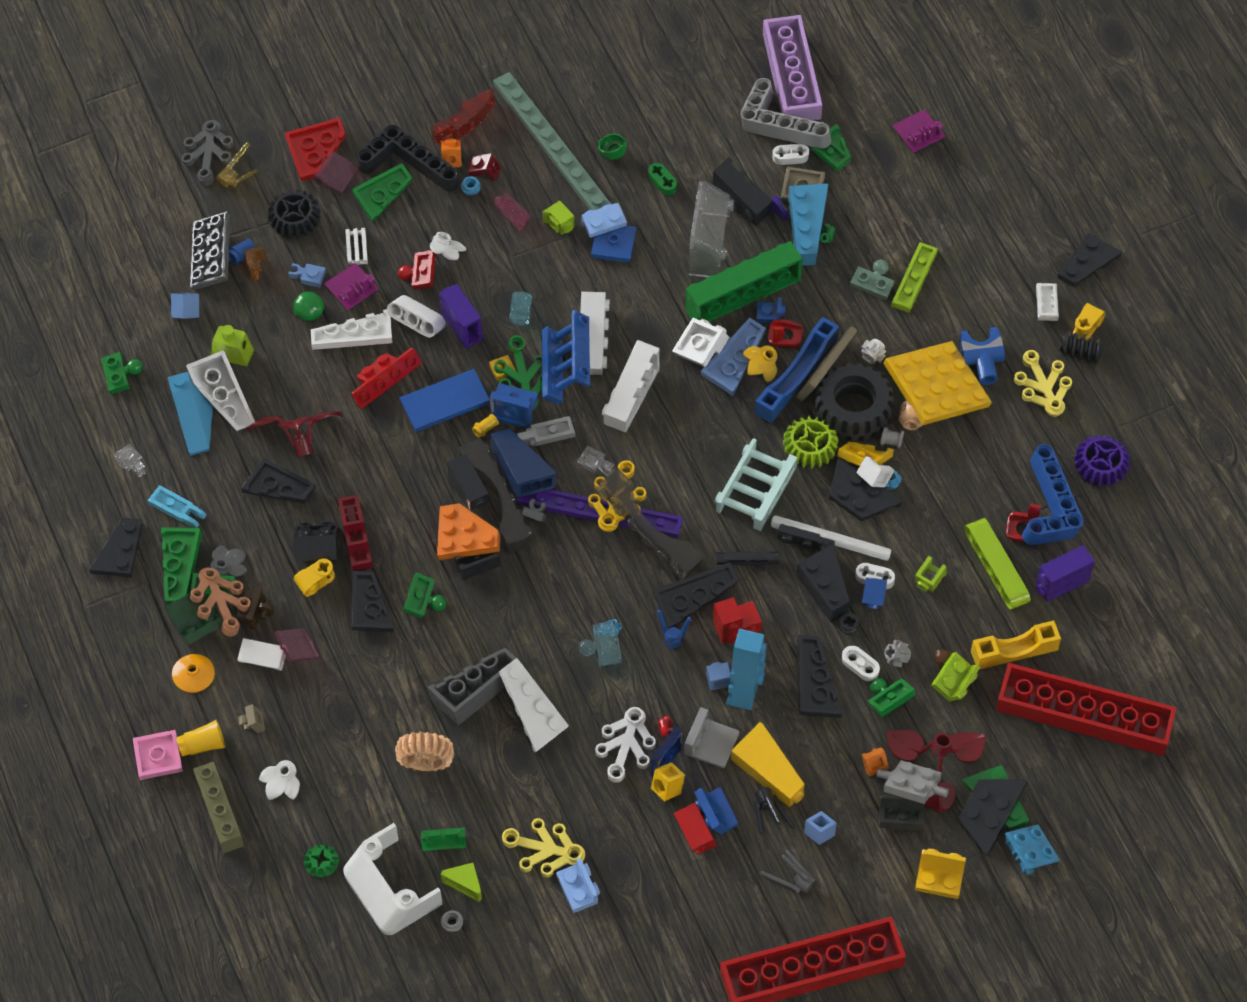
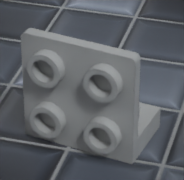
[684,707,739,768]

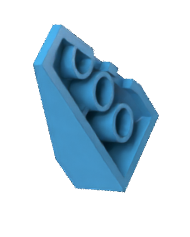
[168,372,213,456]

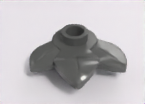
[210,545,248,577]

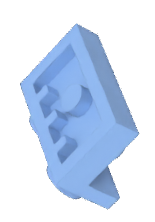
[556,858,600,913]

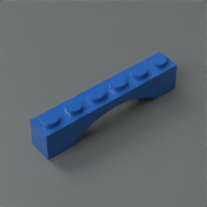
[755,317,839,424]

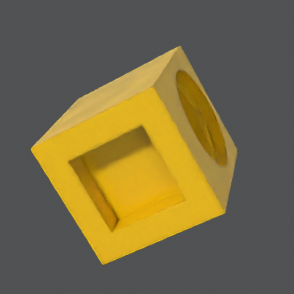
[651,762,685,802]

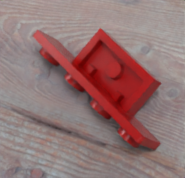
[351,347,422,409]

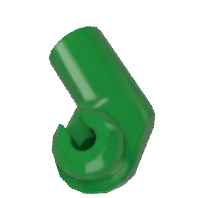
[820,223,836,243]

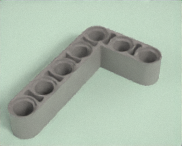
[740,78,831,148]

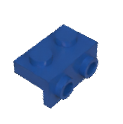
[694,787,739,835]

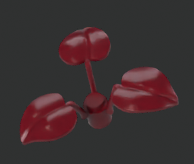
[248,411,343,457]
[887,729,986,813]

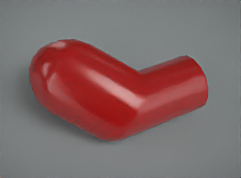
[658,715,675,739]

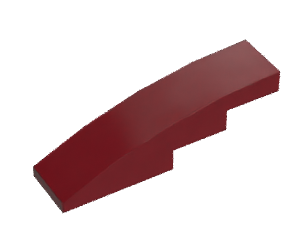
[338,495,373,571]

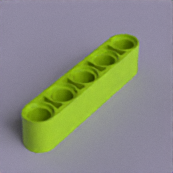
[964,518,1030,610]

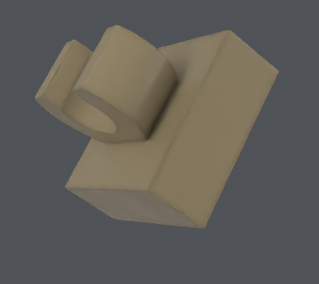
[238,704,265,733]

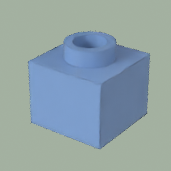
[706,662,731,690]
[804,811,836,845]

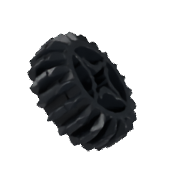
[268,189,321,239]

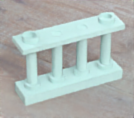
[715,438,797,531]

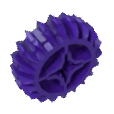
[1074,434,1130,487]

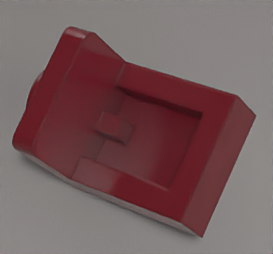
[468,154,501,180]

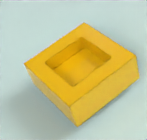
[489,355,516,381]

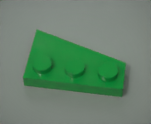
[352,163,412,223]

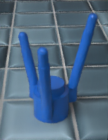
[657,610,691,650]

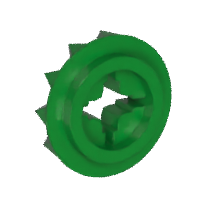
[304,843,339,878]

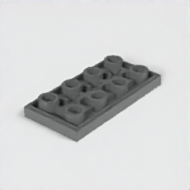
[190,211,230,291]

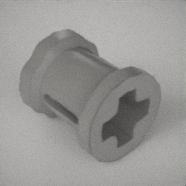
[880,427,904,449]

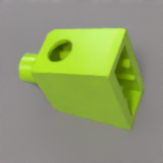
[211,325,254,367]

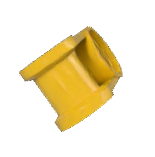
[1073,303,1106,341]
[293,559,335,597]

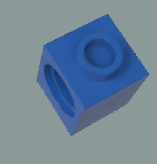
[862,577,887,609]

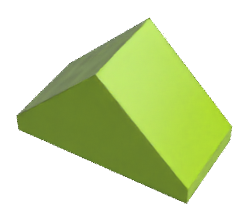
[441,863,482,903]

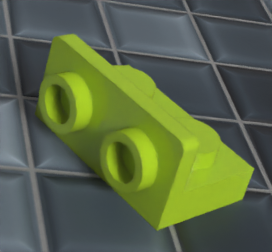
[931,652,980,702]

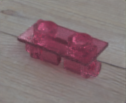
[494,192,532,232]

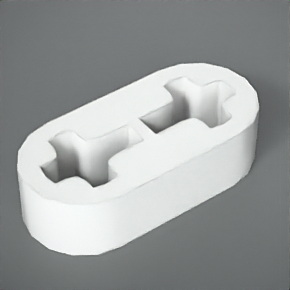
[772,144,809,165]
[855,563,895,589]

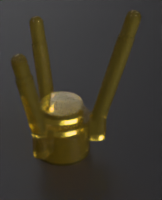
[217,142,257,187]

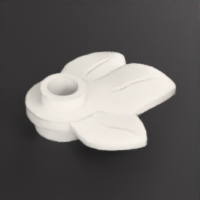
[430,232,466,260]
[259,760,300,800]

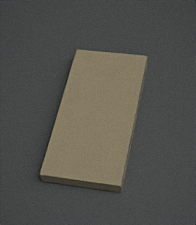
[796,326,858,402]

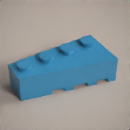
[788,184,828,266]
[726,629,767,710]

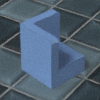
[171,293,199,319]

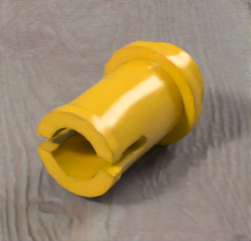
[472,414,499,438]

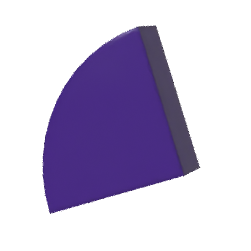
[771,195,789,221]

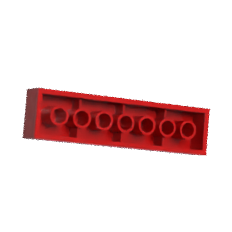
[996,663,1177,756]
[720,916,906,1002]

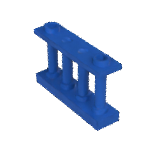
[542,310,590,405]

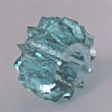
[509,291,532,326]

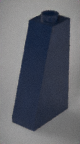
[491,429,556,498]

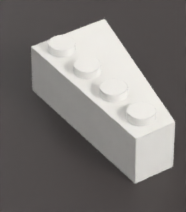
[580,292,610,375]
[602,340,659,432]

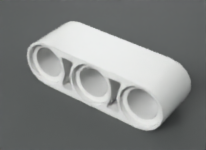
[387,295,446,337]

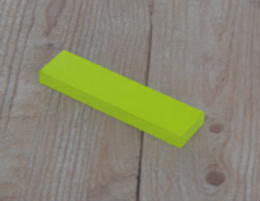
[891,242,938,313]

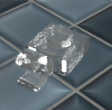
[113,444,146,477]
[577,446,615,477]

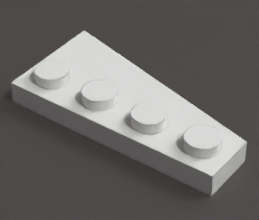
[311,309,392,350]
[499,658,569,753]

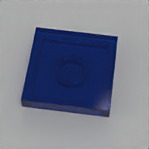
[651,726,682,778]

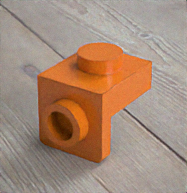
[441,139,462,167]

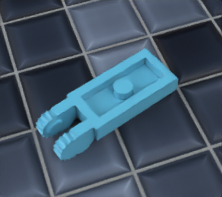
[147,485,206,528]

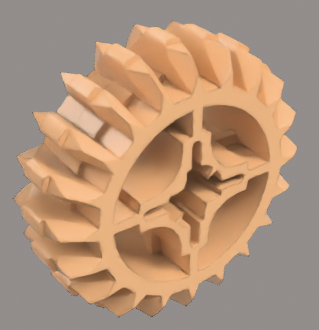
[395,732,454,771]

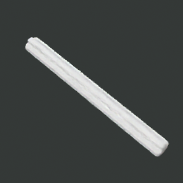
[771,515,891,561]

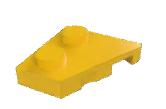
[837,442,894,466]

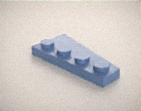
[701,318,766,396]

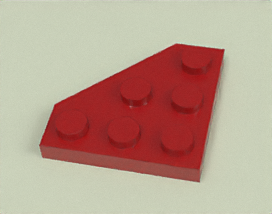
[284,117,346,182]

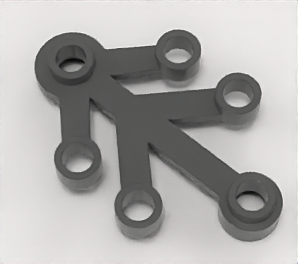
[182,120,234,186]

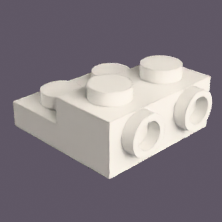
[672,318,730,368]

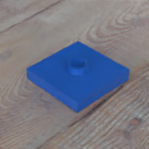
[591,226,636,263]

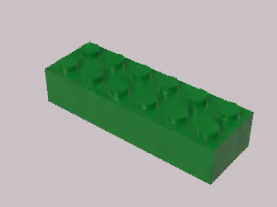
[685,241,803,322]

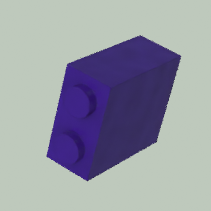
[439,284,483,349]
[1035,545,1095,602]

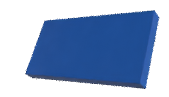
[399,369,490,433]

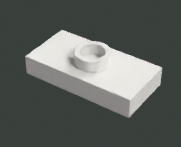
[1036,283,1059,321]

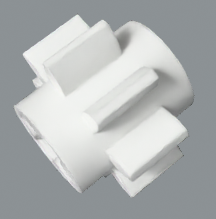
[861,339,886,364]

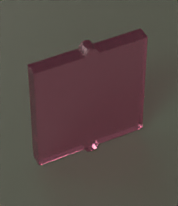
[315,150,358,194]
[274,628,319,662]

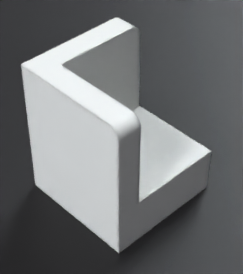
[857,456,894,487]

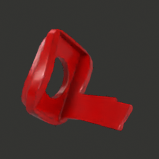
[768,319,803,348]
[1006,503,1041,542]

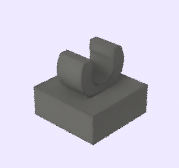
[522,499,547,522]

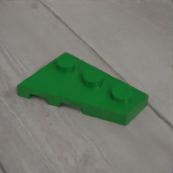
[961,765,1029,831]

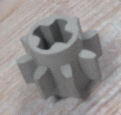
[885,640,911,667]

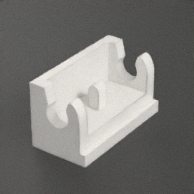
[237,638,287,671]

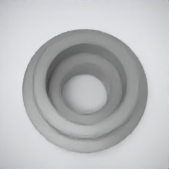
[441,910,463,932]

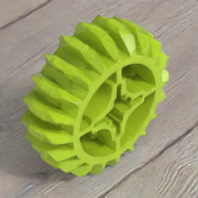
[783,415,838,469]

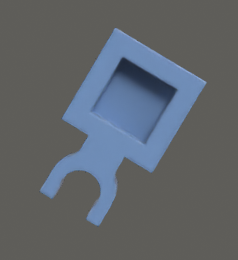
[288,263,326,288]

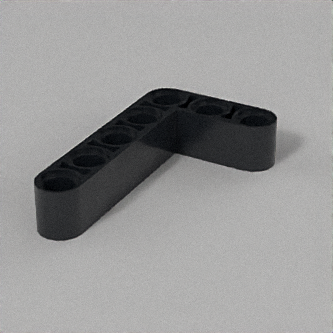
[357,125,458,192]

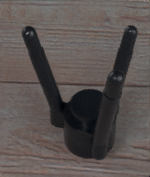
[754,787,795,833]

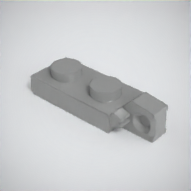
[517,416,575,446]

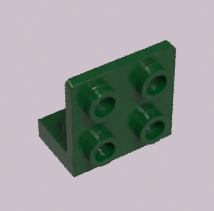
[165,592,224,644]

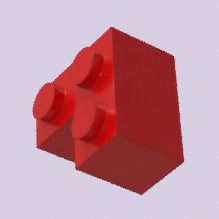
[713,597,762,644]

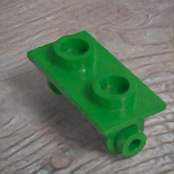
[421,827,466,852]

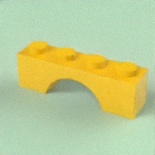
[971,621,1061,670]

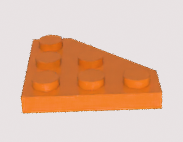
[437,503,500,560]

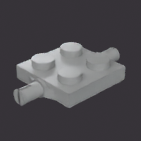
[877,760,949,804]

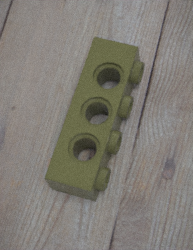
[193,761,244,854]

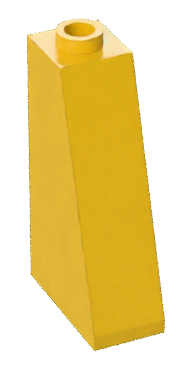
[731,722,804,808]

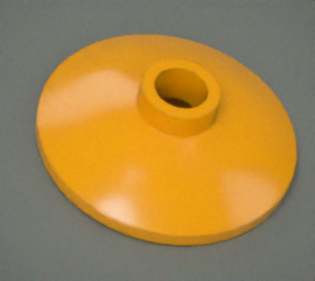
[172,654,215,693]

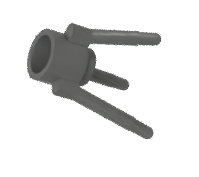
[760,850,816,894]

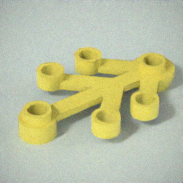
[1014,350,1072,417]
[502,818,585,878]

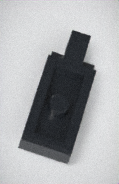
[777,524,835,551]

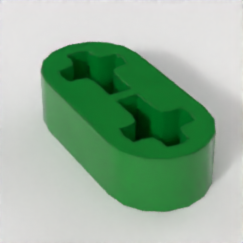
[648,163,677,196]

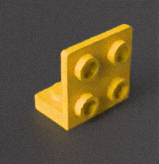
[915,849,966,899]

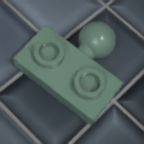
[850,259,895,300]

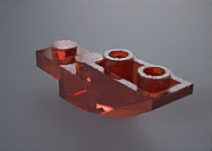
[431,88,495,144]

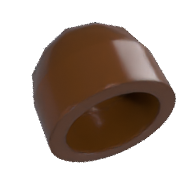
[934,650,952,667]

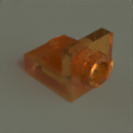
[244,246,266,281]

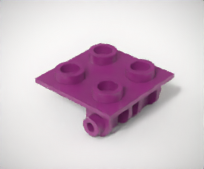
[892,110,946,153]
[324,263,379,310]

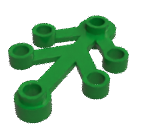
[494,335,542,409]

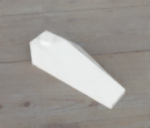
[186,350,255,431]

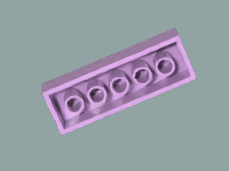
[763,15,822,120]

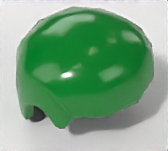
[597,133,627,161]
[293,291,324,321]

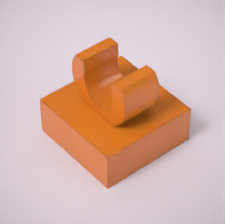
[862,747,889,777]

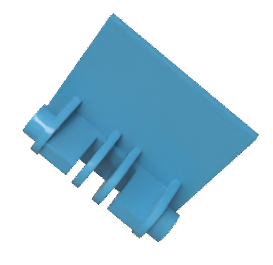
[1005,824,1060,875]

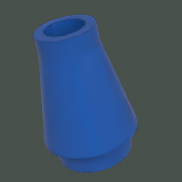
[229,238,255,265]

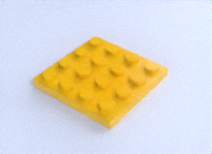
[883,341,992,425]

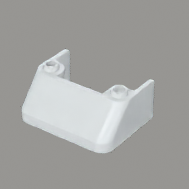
[344,823,443,935]

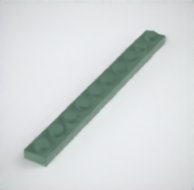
[493,72,611,210]

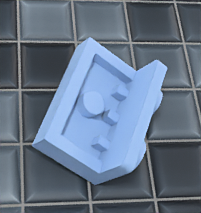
[581,203,627,238]

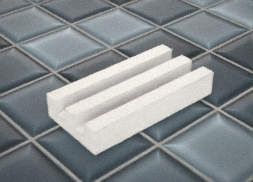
[346,228,368,266]

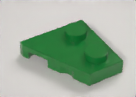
[810,124,851,172]

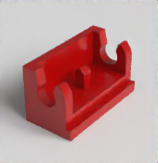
[674,803,717,854]

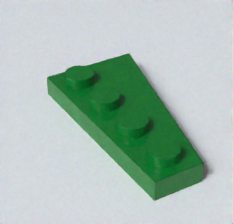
[161,527,202,605]

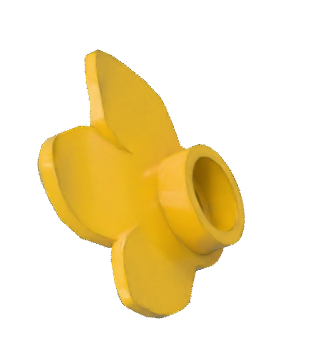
[743,345,777,383]

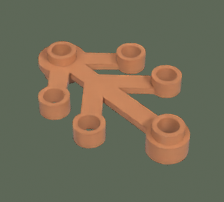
[190,568,251,637]

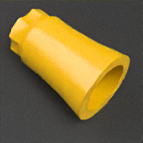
[176,719,226,757]

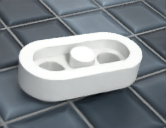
[842,646,880,681]

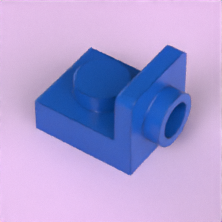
[756,297,785,324]

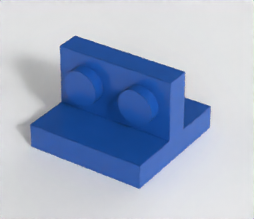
[490,383,538,429]

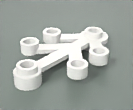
[595,707,656,783]

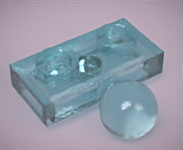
[579,621,622,667]

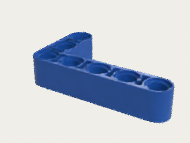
[1022,444,1084,545]

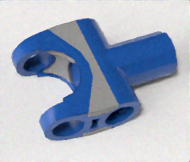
[960,327,1005,385]

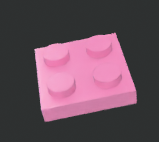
[133,730,183,780]

